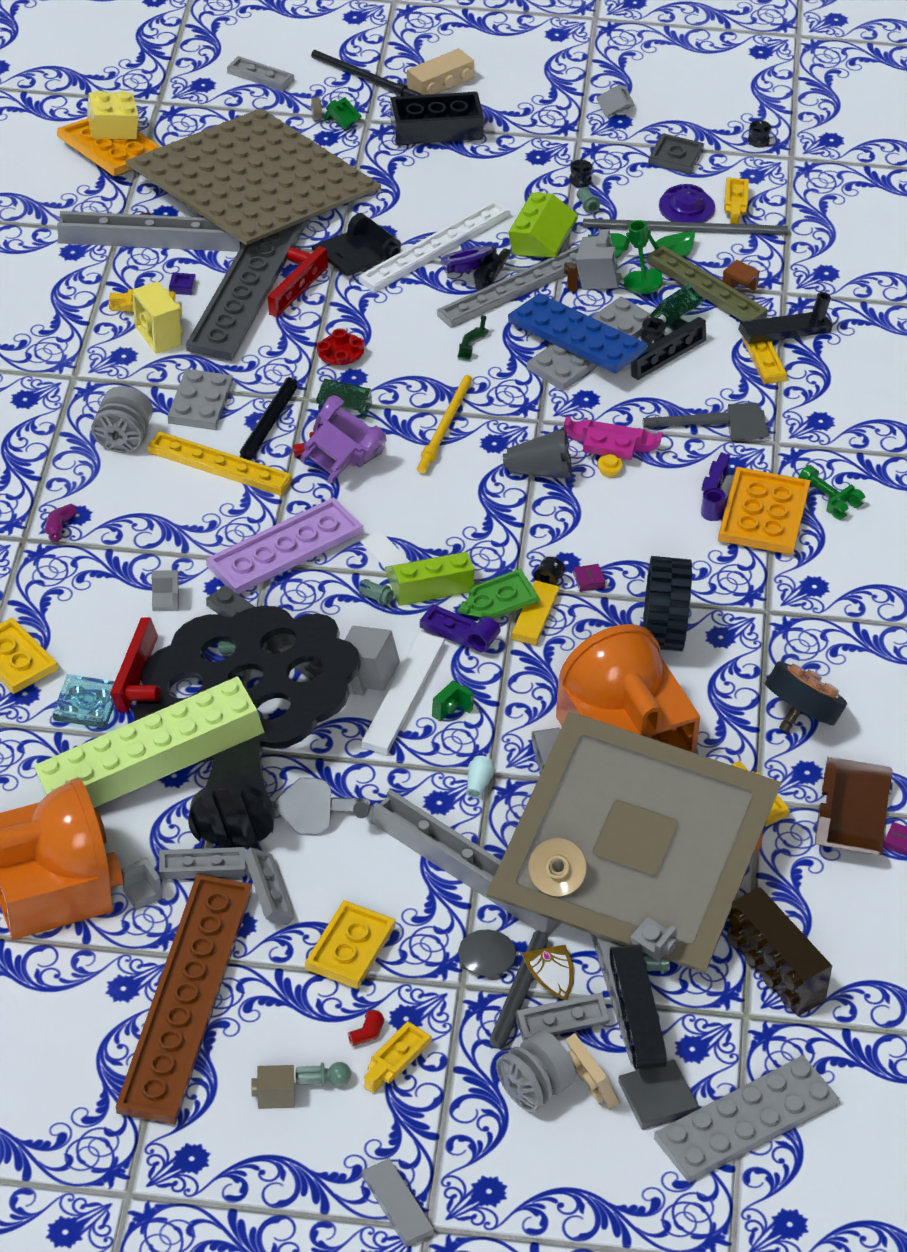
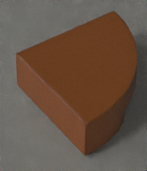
[564,262,578,291]

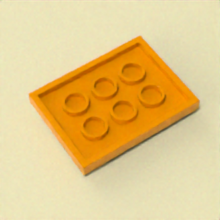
[57,118,161,176]
[718,467,811,555]

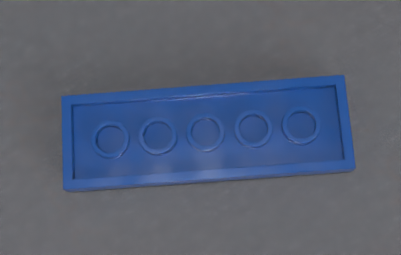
[508,293,647,374]

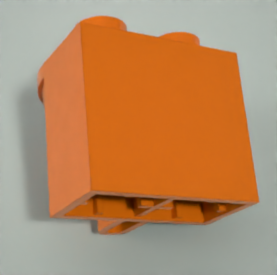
[556,624,700,753]
[0,778,123,940]

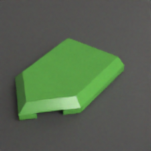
[458,568,540,619]

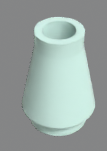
[466,756,496,799]

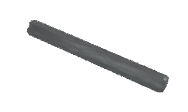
[490,930,549,1049]

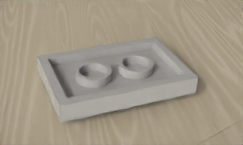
[168,369,233,430]

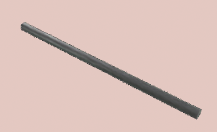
[583,219,788,235]

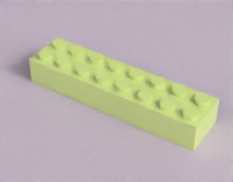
[33,676,265,808]

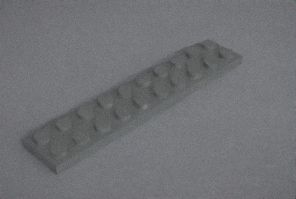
[186,219,309,361]

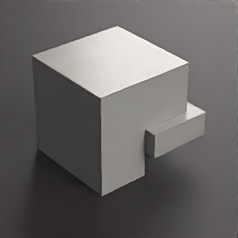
[575,229,622,289]
[345,626,400,696]

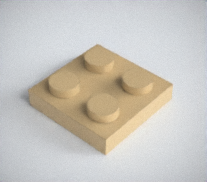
[565,1033,620,1109]

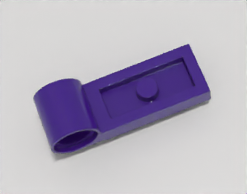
[701,452,730,521]
[420,604,501,652]

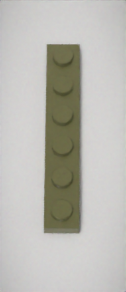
[647,245,768,322]

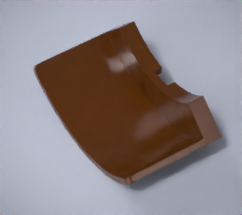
[815,756,893,855]

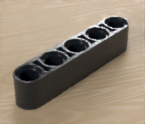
[609,944,667,1070]

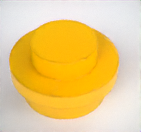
[597,454,622,477]

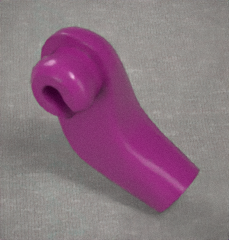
[45,504,76,541]

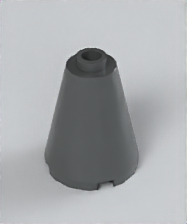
[503,429,572,479]

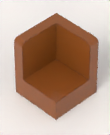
[722,260,760,291]

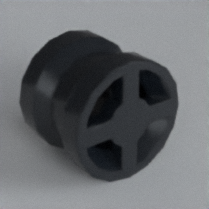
[748,120,771,148]
[569,159,593,188]
[641,317,666,346]
[533,556,565,585]

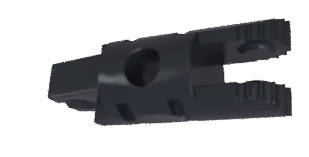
[474,246,511,290]

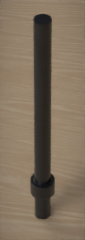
[311,50,421,96]

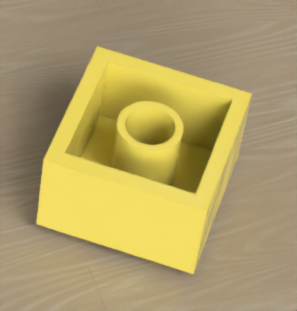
[87,91,139,139]
[132,281,183,354]

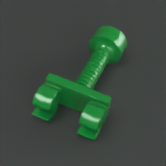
[798,465,865,520]

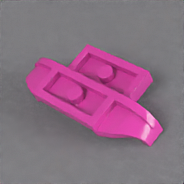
[564,417,663,460]

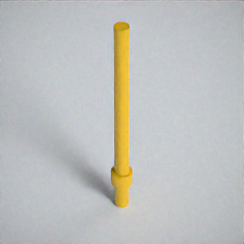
[417,375,473,473]

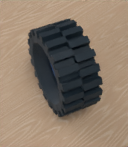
[643,556,692,652]

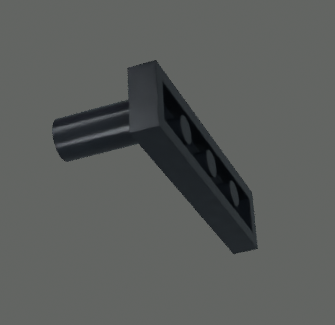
[738,292,833,344]
[631,315,706,380]

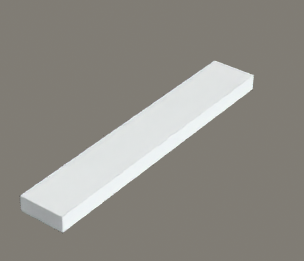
[362,632,445,755]

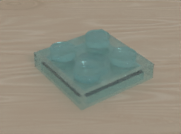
[53,674,115,728]

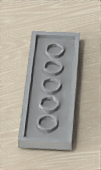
[527,296,657,391]
[654,1055,839,1183]

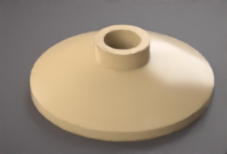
[528,838,587,896]

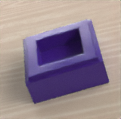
[169,272,196,295]

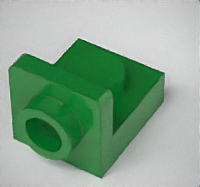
[323,97,362,130]
[432,680,474,721]

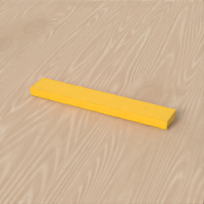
[147,431,292,496]

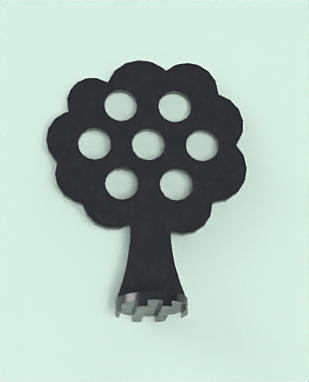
[133,606,361,849]

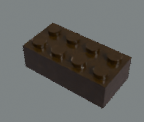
[727,887,832,1016]

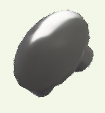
[458,929,516,980]

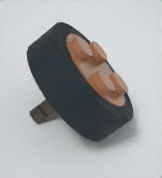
[765,661,847,733]

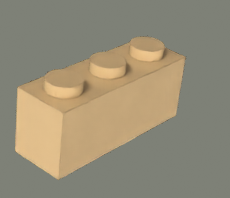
[407,48,474,95]

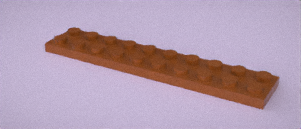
[116,874,252,1125]

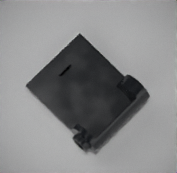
[312,213,401,277]

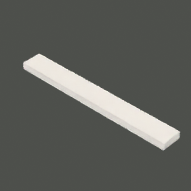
[359,200,510,293]

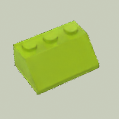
[508,192,578,258]
[385,552,475,606]

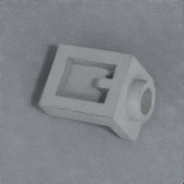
[630,916,678,962]

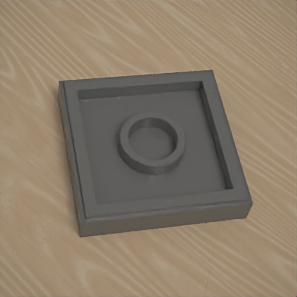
[648,133,704,174]
[618,1060,698,1129]

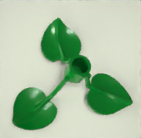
[588,220,695,294]

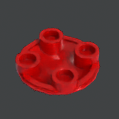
[316,328,365,365]

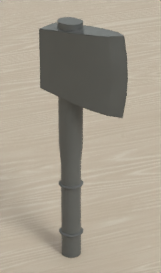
[642,403,769,439]

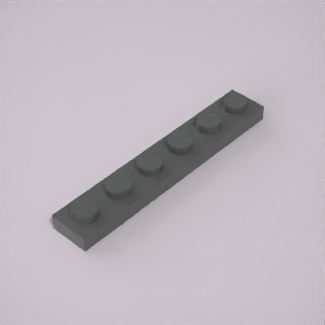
[206,585,323,680]

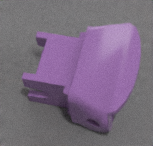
[300,395,387,484]

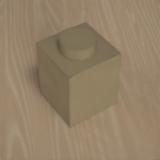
[251,1065,295,1109]

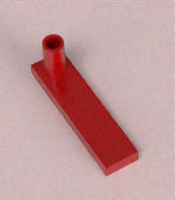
[267,246,328,318]
[110,617,161,712]

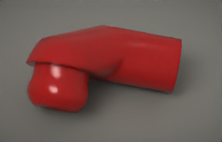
[348,1010,384,1047]

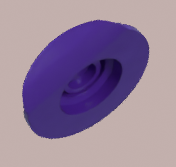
[659,184,715,223]
[441,246,493,274]

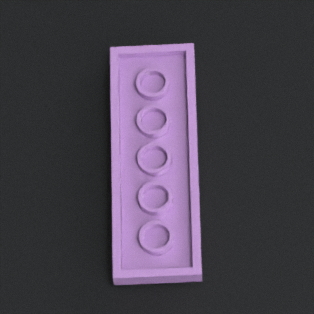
[206,497,363,594]

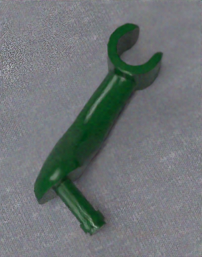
[457,316,489,360]

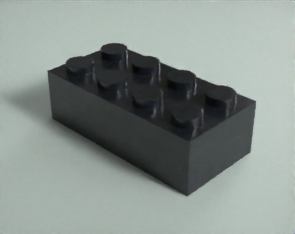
[390,91,484,145]

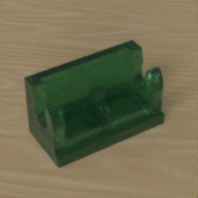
[649,284,704,327]
[316,379,372,419]

